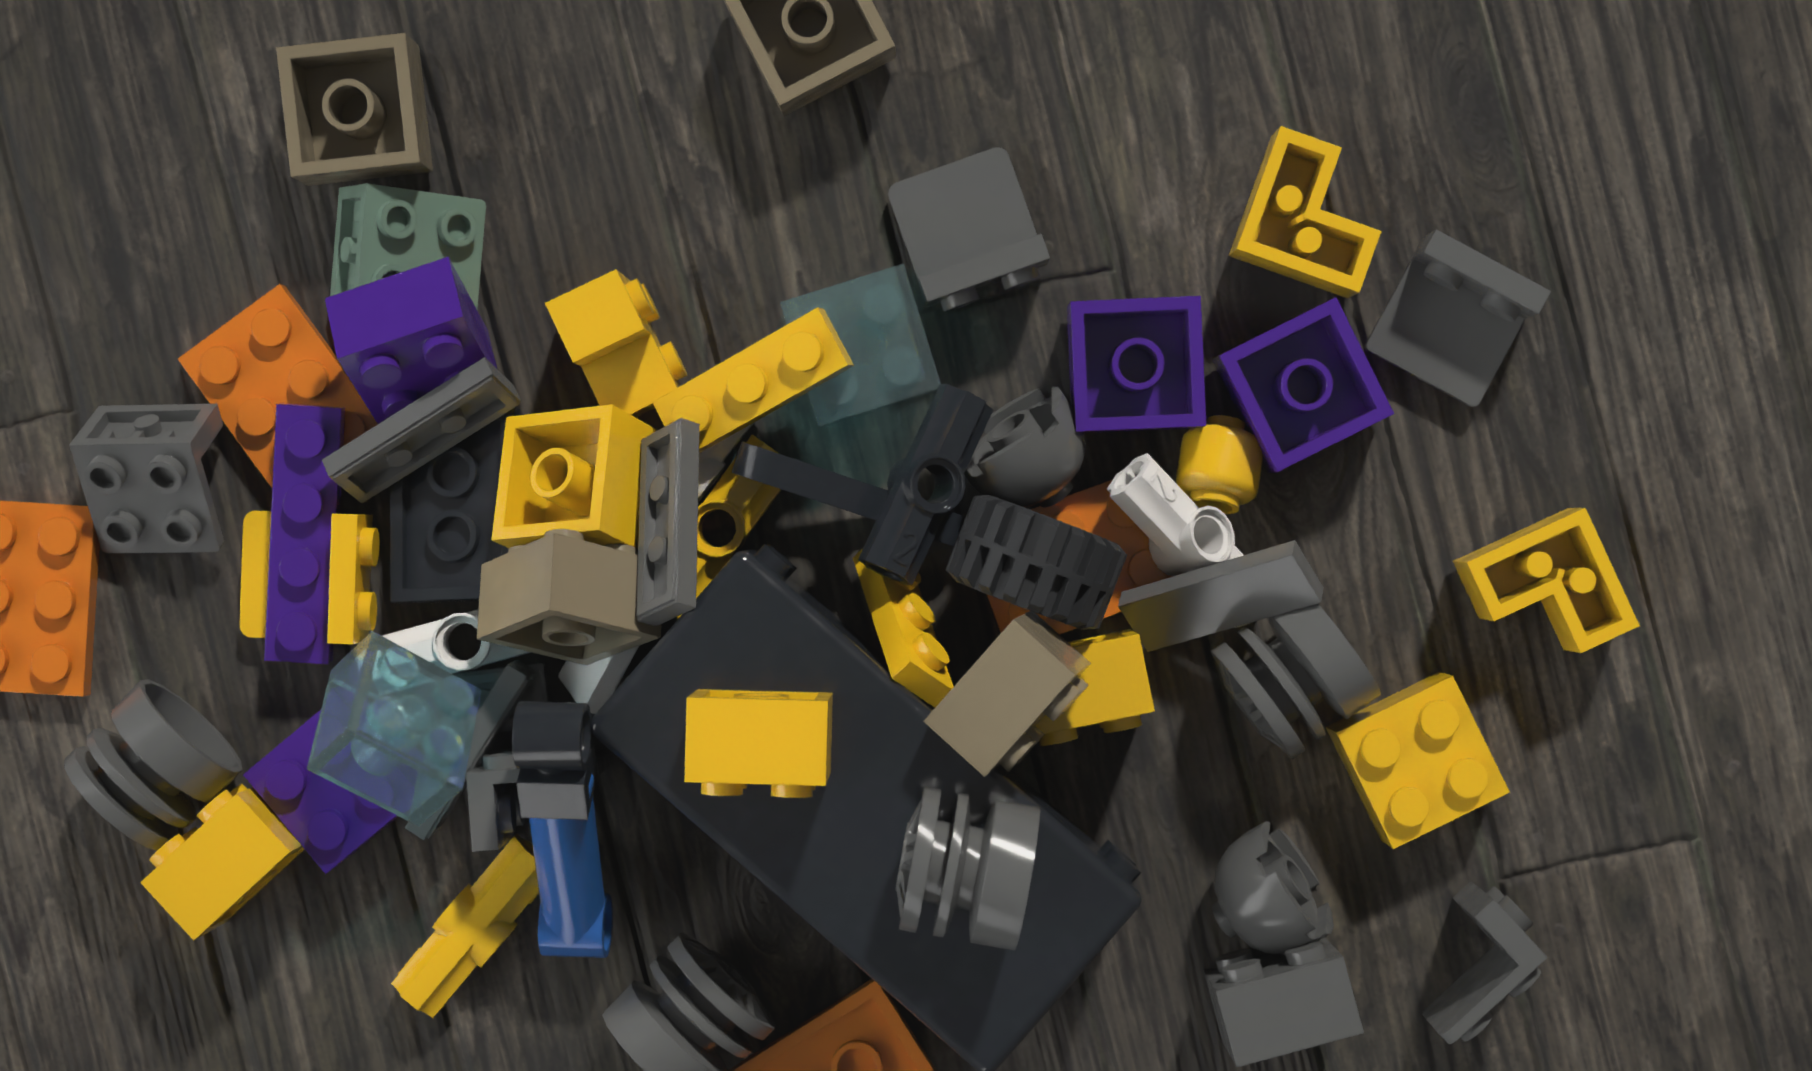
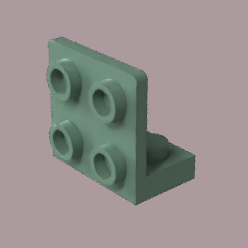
[330,183,486,309]

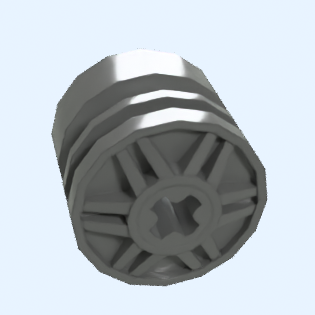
[1210,604,1381,760]
[64,679,243,851]
[895,787,1040,950]
[602,932,776,1071]

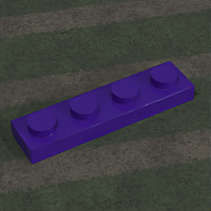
[264,403,345,664]

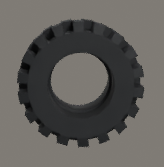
[946,495,1127,630]

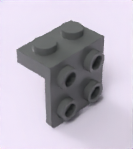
[888,147,1050,312]
[1422,881,1548,1044]

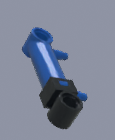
[512,701,613,958]

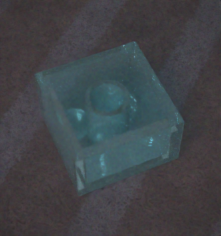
[780,264,941,429]
[307,631,482,826]

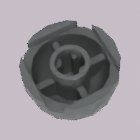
[964,386,1087,508]
[1212,821,1334,954]

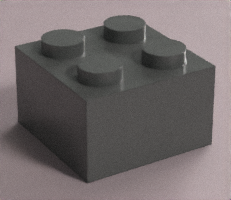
[1203,938,1364,1067]

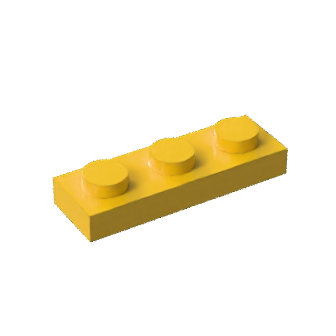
[652,307,854,454]
[853,549,954,708]

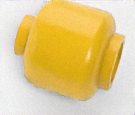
[1176,415,1263,514]

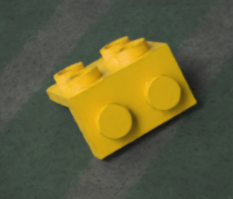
[240,511,379,644]

